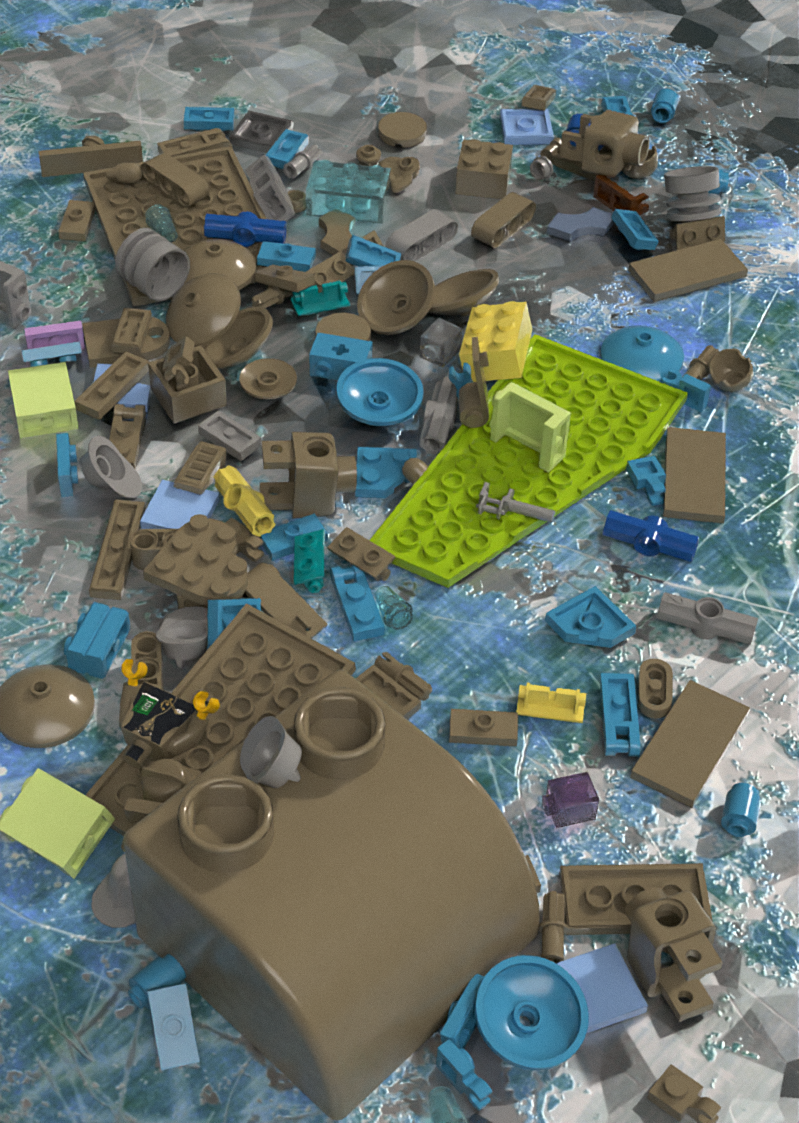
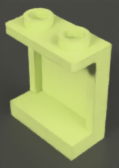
[8,362,79,438]
[490,382,571,473]
[0,768,115,879]

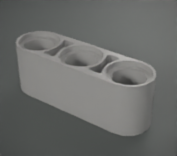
[385,209,458,261]

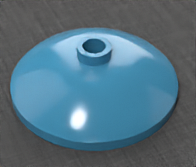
[600,325,684,382]
[336,358,423,426]
[474,955,589,1070]

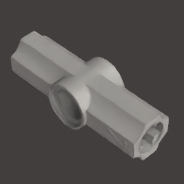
[419,376,458,455]
[657,592,758,645]

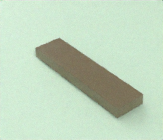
[38,141,143,177]
[89,499,146,600]

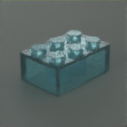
[306,160,391,224]

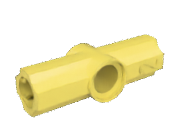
[213,465,276,537]

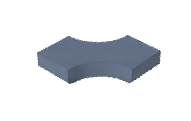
[547,207,615,242]

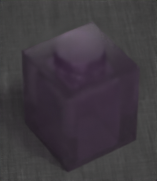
[542,772,599,828]

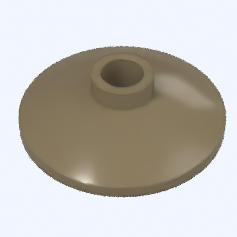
[239,358,297,399]

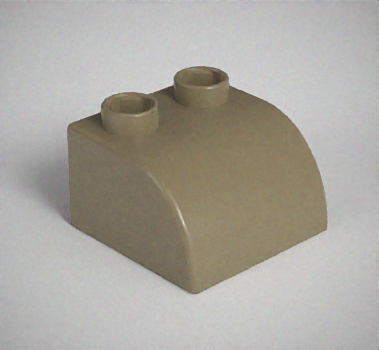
[123,670,540,1121]

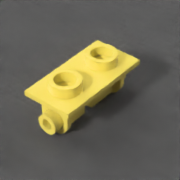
[516,682,586,723]

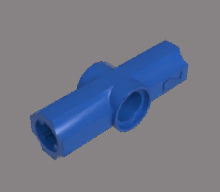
[204,211,287,247]
[603,510,700,562]

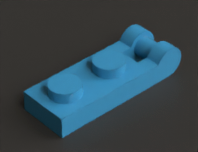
[330,564,385,642]
[599,673,640,757]

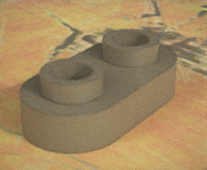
[638,659,673,719]

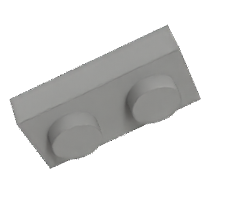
[198,410,261,461]

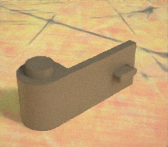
[459,337,489,428]
[243,563,328,639]

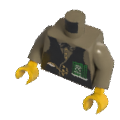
[119,659,220,769]

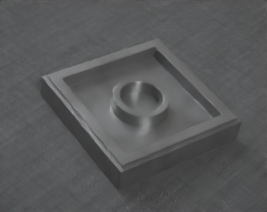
[229,110,294,153]

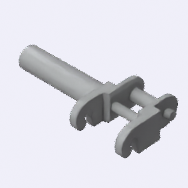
[476,482,555,523]

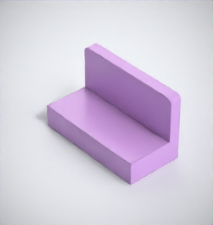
[24,321,85,350]

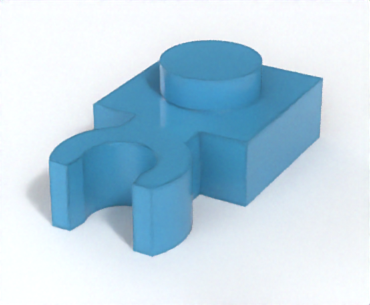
[436,1039,493,1111]

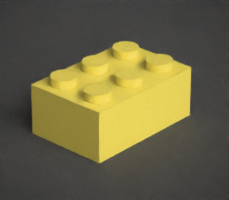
[459,301,532,382]

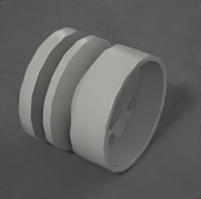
[664,166,721,222]
[115,228,190,301]

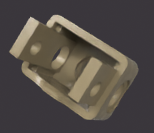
[560,110,650,177]
[259,432,357,519]
[625,887,723,1022]

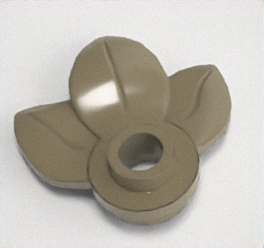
[372,157,420,194]

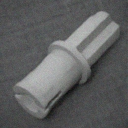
[283,145,322,179]

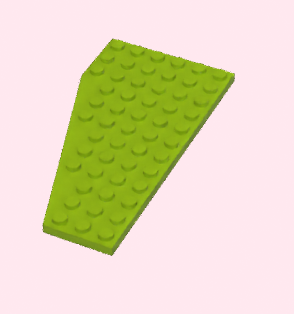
[369,334,688,588]

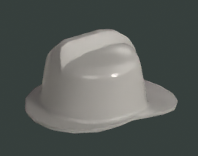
[78,436,142,498]
[156,606,208,668]
[240,716,302,788]
[91,854,136,928]

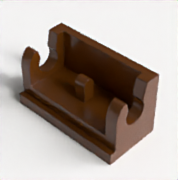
[593,175,649,216]

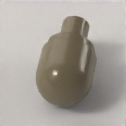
[106,162,143,184]

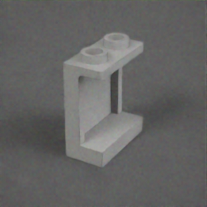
[0,261,31,329]

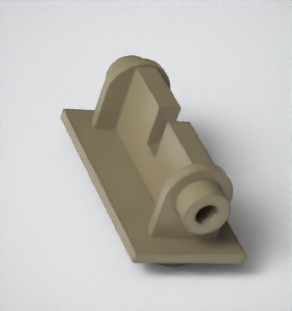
[670,216,725,250]
[305,251,354,293]
[327,527,395,581]

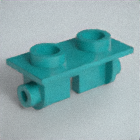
[290,280,350,316]
[294,529,325,593]

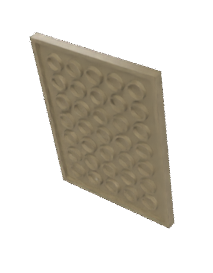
[83,146,267,307]

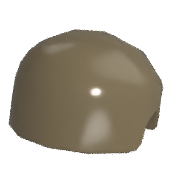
[622,146,658,179]
[709,348,754,393]

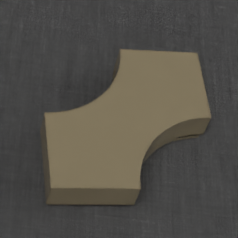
[319,207,355,256]

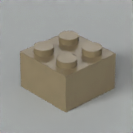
[455,139,513,199]
[148,345,227,423]

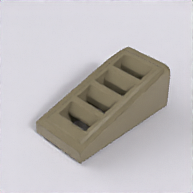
[174,441,226,495]

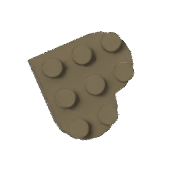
[143,514,248,606]

